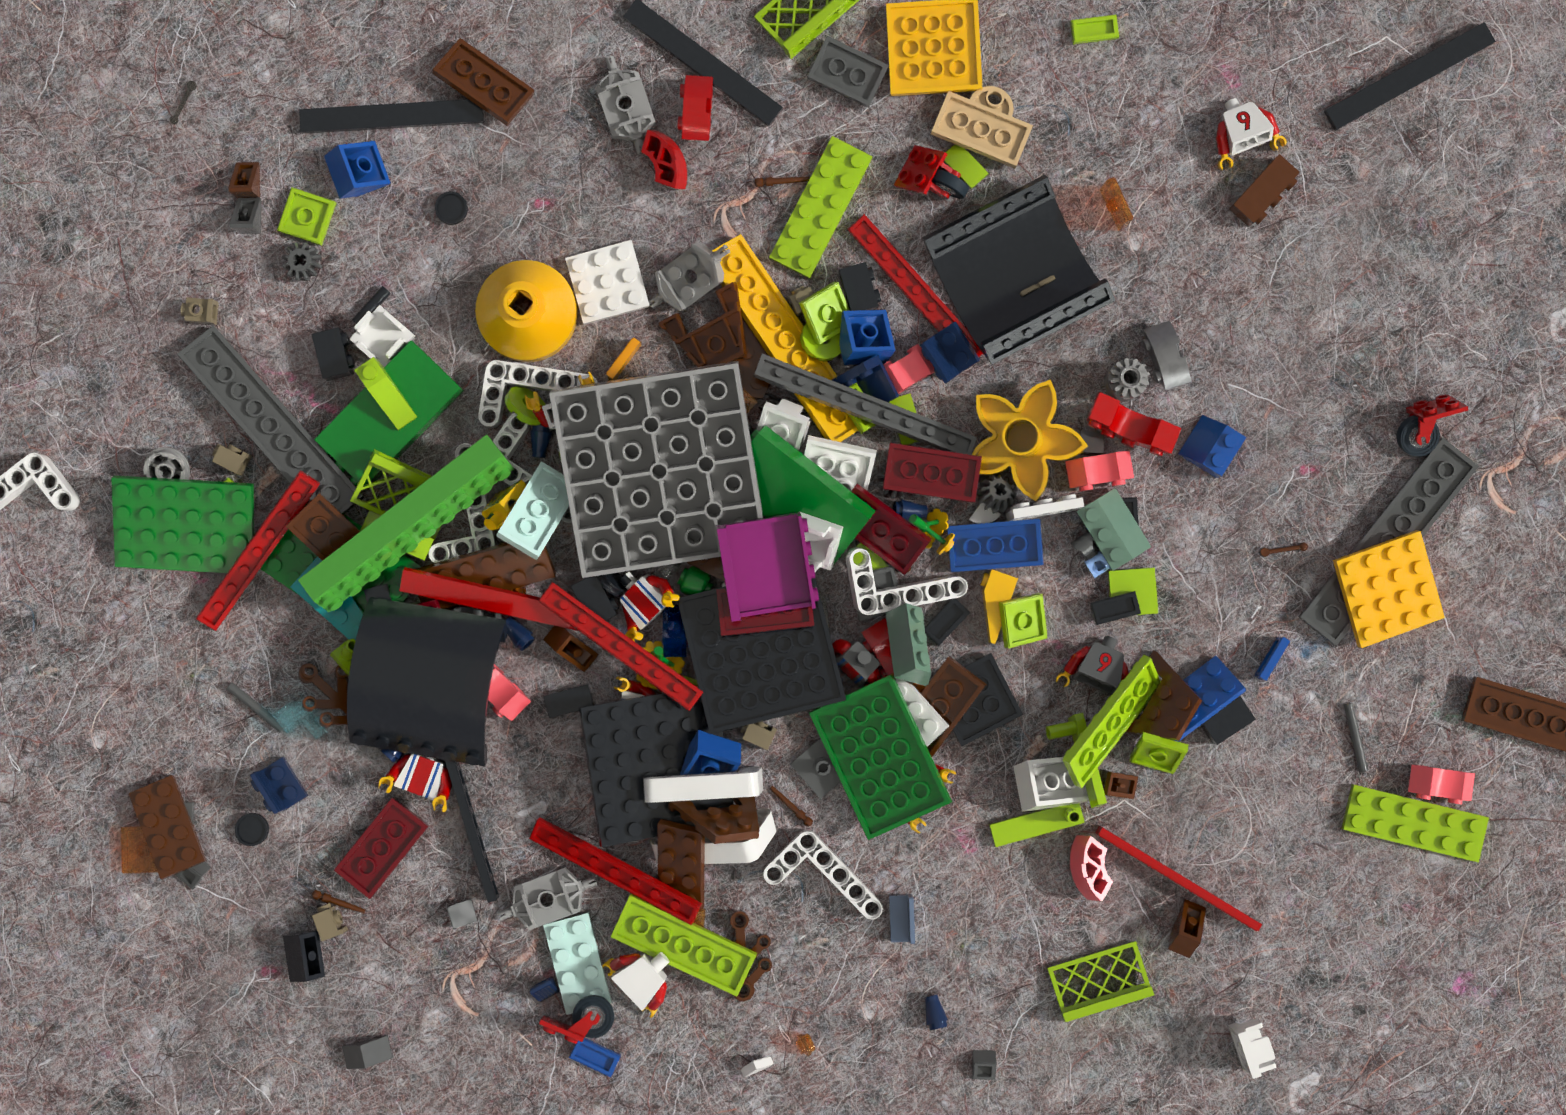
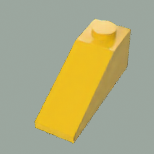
[980,569,1018,644]

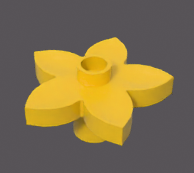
[972,379,1088,502]

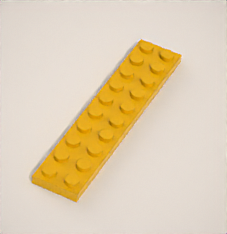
[712,234,859,442]

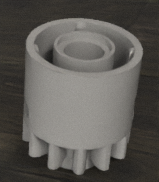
[1104,358,1150,402]

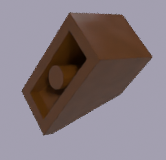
[543,626,599,672]
[1168,899,1206,958]

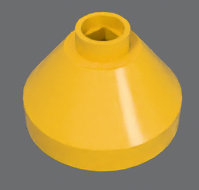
[475,260,578,362]

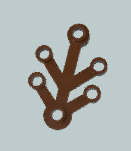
[298,663,348,727]
[730,910,772,1001]

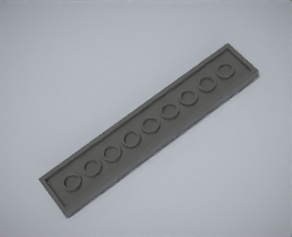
[177,325,364,515]
[1298,438,1479,646]

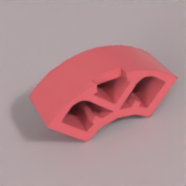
[883,344,934,394]
[1065,451,1134,492]
[488,664,531,721]
[1408,764,1475,804]
[1070,835,1113,901]

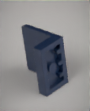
[920,321,980,384]
[832,355,899,402]
[250,757,309,814]

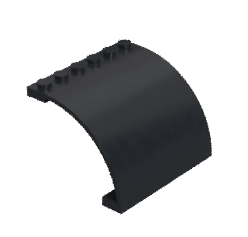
[922,175,1116,365]
[347,597,507,767]

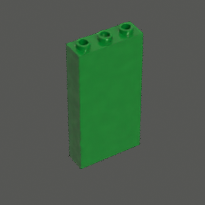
[314,340,464,489]
[750,425,876,564]

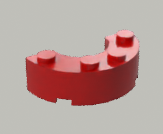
[1087,392,1182,457]

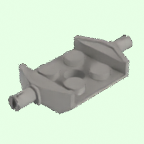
[595,56,656,155]
[649,242,730,311]
[498,867,598,930]

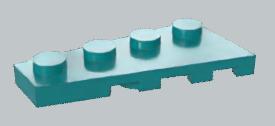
[290,556,364,640]

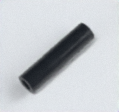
[352,286,391,324]

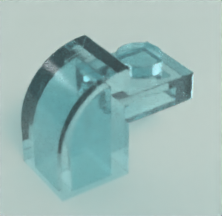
[272,701,328,740]

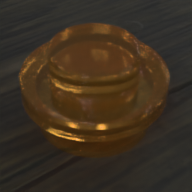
[795,1033,815,1056]

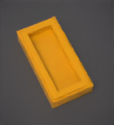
[606,337,641,380]

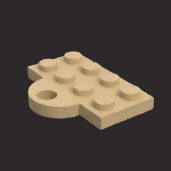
[931,86,1033,169]

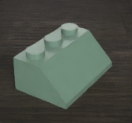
[1076,488,1151,571]
[886,603,931,686]

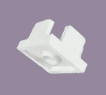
[350,305,415,367]
[757,399,811,451]
[800,512,843,572]
[1228,1019,1276,1079]

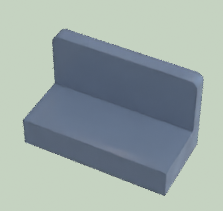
[889,894,915,944]

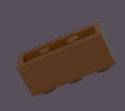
[1229,154,1300,227]

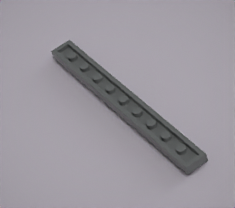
[753,354,977,455]

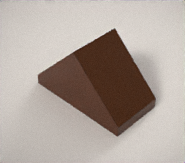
[228,162,260,198]
[1101,769,1138,799]

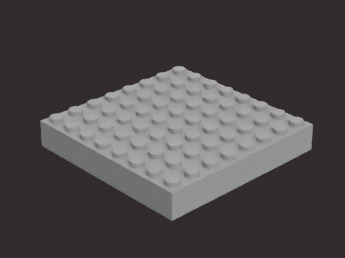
[549,361,763,578]

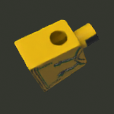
[481,479,526,530]

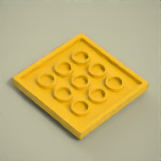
[886,0,983,96]
[1333,530,1445,648]

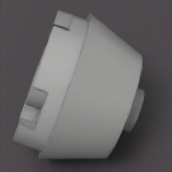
[143,447,190,480]

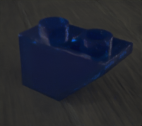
[662,605,687,657]

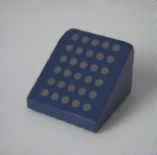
[529,976,559,1002]

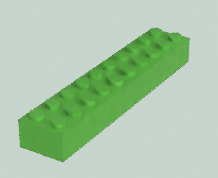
[298,434,514,612]

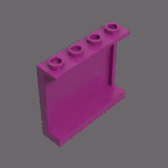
[716,512,819,622]

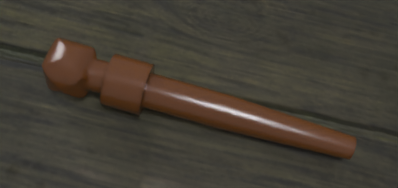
[754,177,809,187]
[770,786,813,827]
[312,890,366,913]

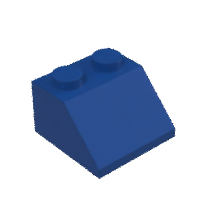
[324,141,391,199]
[839,310,896,365]
[1178,415,1246,478]
[680,730,741,775]

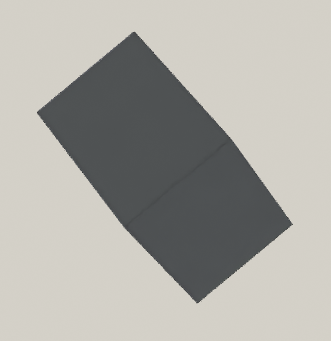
[229,198,261,234]
[342,1035,393,1069]

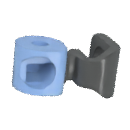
[1070,532,1110,578]

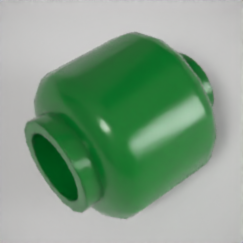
[677,566,713,596]

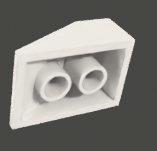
[1013,757,1089,812]

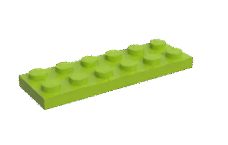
[769,136,873,279]
[1062,655,1160,788]
[1341,784,1489,863]
[611,894,757,997]

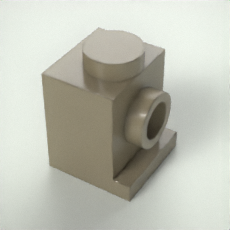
[787,286,813,317]
[181,297,219,325]
[212,444,253,475]
[740,722,777,750]
[312,903,348,941]

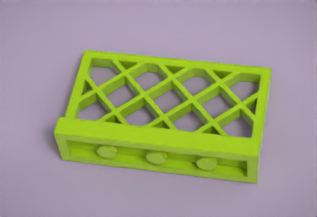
[754,0,859,59]
[350,449,442,540]
[1047,941,1154,1022]

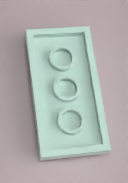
[496,461,569,560]
[543,912,612,1015]

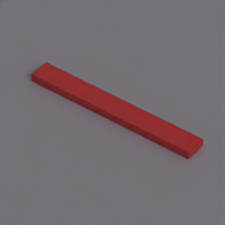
[847,214,983,357]
[196,470,320,631]
[399,567,578,631]
[538,582,703,711]
[529,817,702,925]
[1095,825,1262,932]

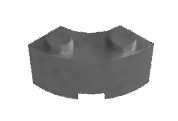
[1142,320,1191,391]

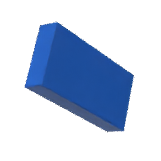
[1254,637,1290,681]
[569,1038,621,1078]

